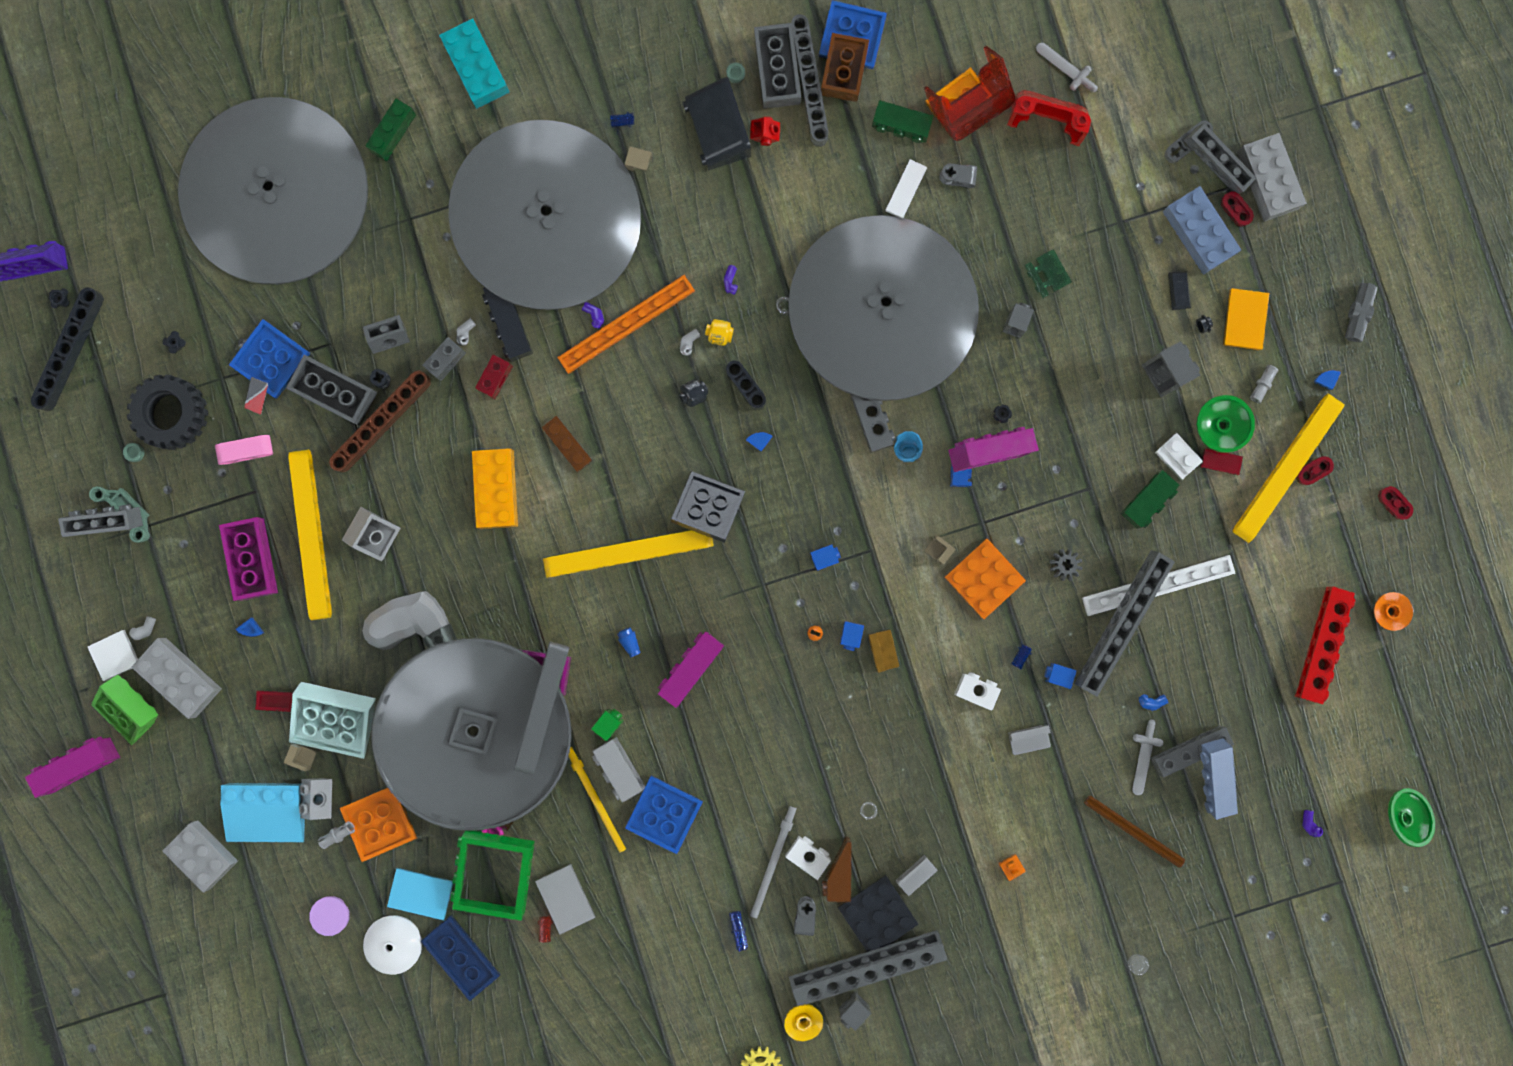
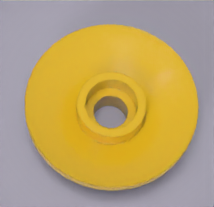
[784,1004,823,1041]

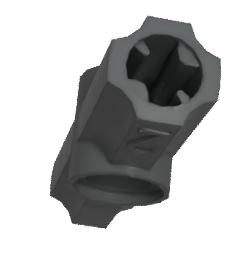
[1345,283,1378,342]

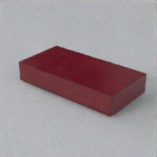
[1200,448,1243,476]
[255,690,293,712]

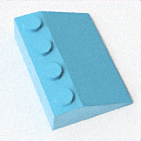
[221,783,305,842]

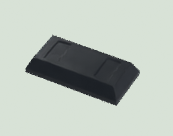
[1168,271,1191,310]

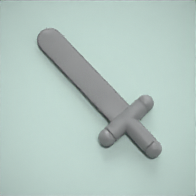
[1036,43,1098,92]
[1132,720,1163,795]

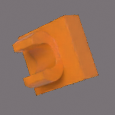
[998,854,1026,881]

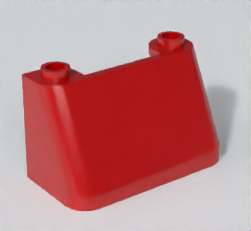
[1007,90,1091,146]

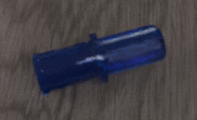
[729,911,748,951]

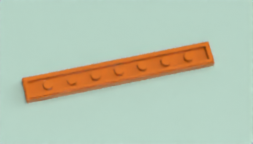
[557,275,695,374]

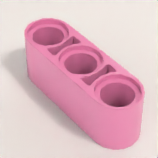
[215,435,273,465]

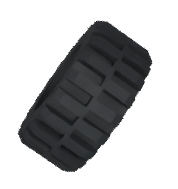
[127,375,208,450]

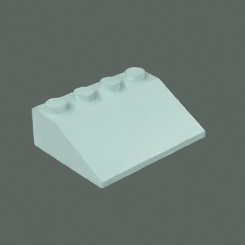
[289,682,376,759]

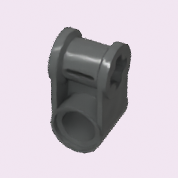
[939,163,977,188]
[794,896,816,936]

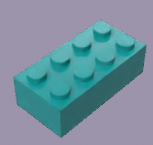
[439,19,510,109]

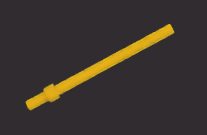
[568,747,626,853]

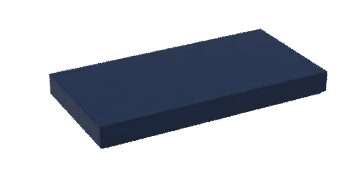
[421,915,500,1001]

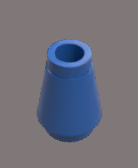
[617,627,640,657]

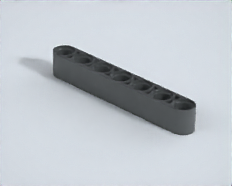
[791,14,828,147]
[514,642,569,775]

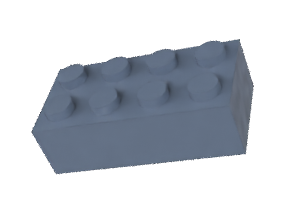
[1163,186,1241,275]

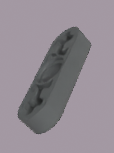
[1164,121,1213,163]

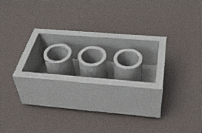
[1237,133,1307,222]
[132,638,222,719]

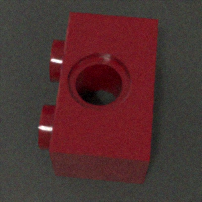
[475,355,513,400]

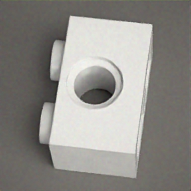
[954,672,1001,711]
[786,836,831,880]

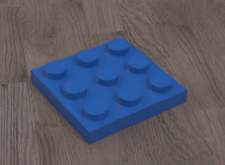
[819,0,887,69]
[229,319,310,399]
[625,775,703,854]

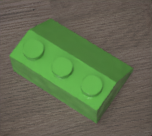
[91,674,158,745]

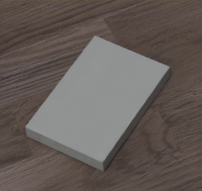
[535,864,595,934]

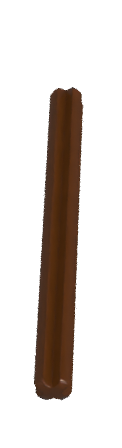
[1084,795,1185,868]

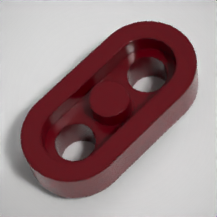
[1221,191,1254,227]
[1296,456,1334,486]
[1378,486,1414,520]

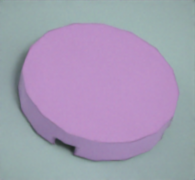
[310,896,349,936]

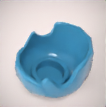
[894,431,923,462]

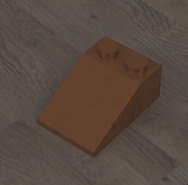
[821,33,869,102]
[822,837,851,902]

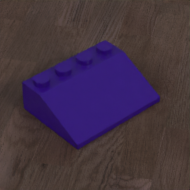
[0,241,68,282]

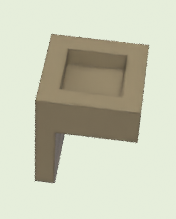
[625,147,653,171]
[925,535,956,565]
[284,744,317,771]

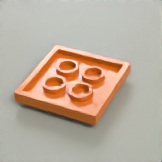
[944,539,1026,620]
[340,788,417,862]

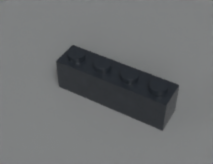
[482,287,533,362]

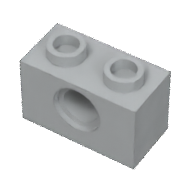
[299,778,332,820]

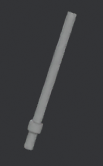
[750,806,797,918]

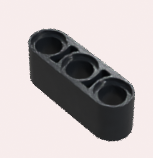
[726,360,766,410]

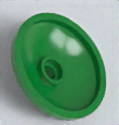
[1196,395,1255,453]
[1388,788,1435,847]

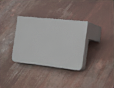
[1008,724,1051,755]
[895,855,938,896]

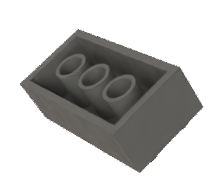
[754,23,801,109]
[1142,341,1200,397]
[286,355,377,426]

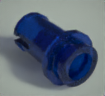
[610,112,635,128]
[1011,644,1032,670]

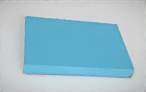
[387,868,453,920]

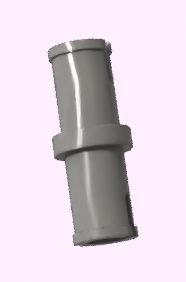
[1250,365,1279,404]
[318,821,355,849]

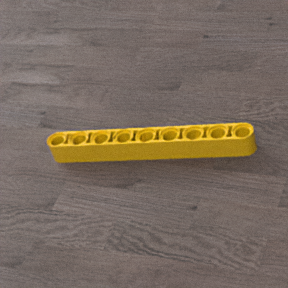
[1232,393,1345,543]
[289,449,332,620]
[543,530,714,578]

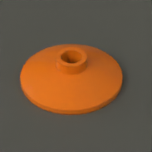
[1374,592,1413,631]

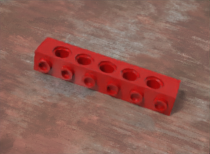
[1295,586,1355,704]

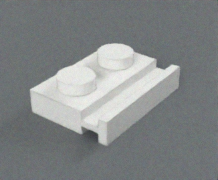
[1155,433,1203,480]

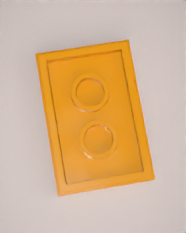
[925,67,993,132]
[1223,288,1269,350]

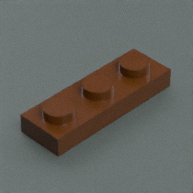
[542,416,593,472]

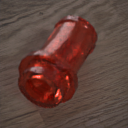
[538,916,553,943]

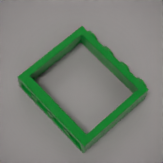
[450,830,535,921]

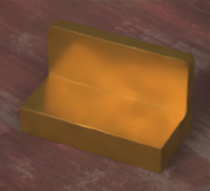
[868,630,899,673]

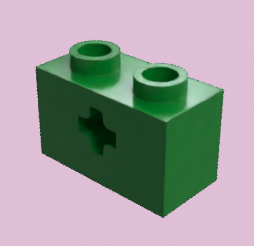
[591,709,624,741]

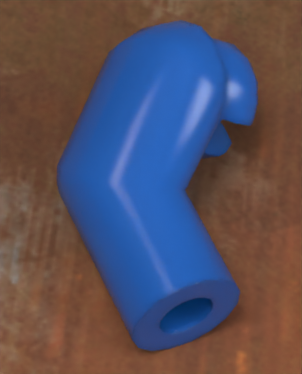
[1139,694,1169,711]

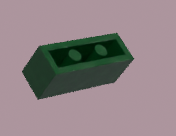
[365,98,416,162]
[872,100,934,143]
[1120,470,1180,529]

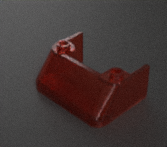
[924,46,1015,141]

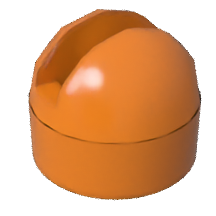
[807,626,823,641]

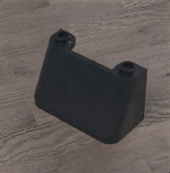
[682,77,751,171]

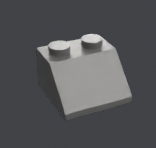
[342,507,401,561]

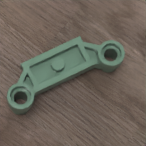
[89,486,150,543]

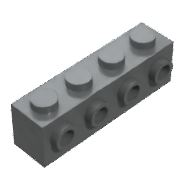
[58,504,143,537]

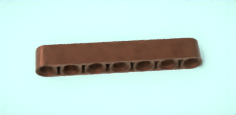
[329,371,431,472]

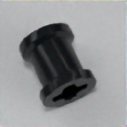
[370,369,391,389]

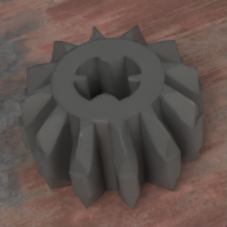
[1049,549,1083,581]

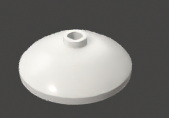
[363,915,422,975]

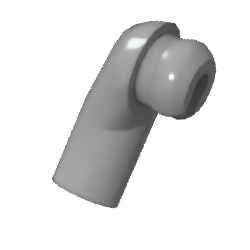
[456,318,476,345]
[680,329,701,355]
[129,616,156,640]

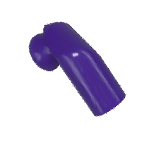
[724,265,738,295]
[582,302,604,329]
[1302,810,1323,838]

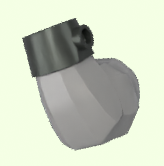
[362,591,457,650]

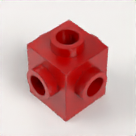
[750,116,780,146]

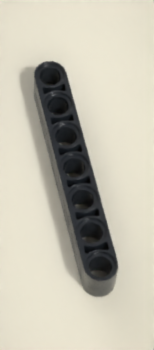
[31,287,104,411]

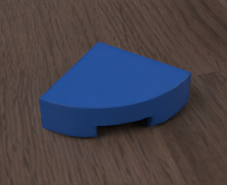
[1314,370,1341,390]
[746,432,773,452]
[236,618,264,637]

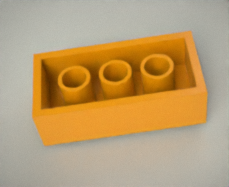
[472,449,518,529]

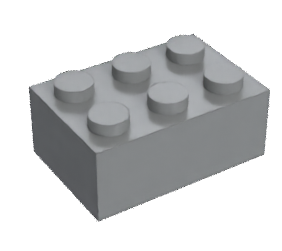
[592,737,646,802]
[163,821,238,893]

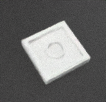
[88,630,138,681]

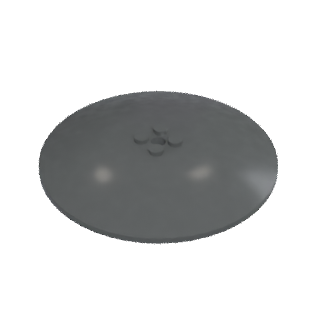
[178,97,368,284]
[449,120,641,310]
[788,215,979,401]
[372,638,571,831]

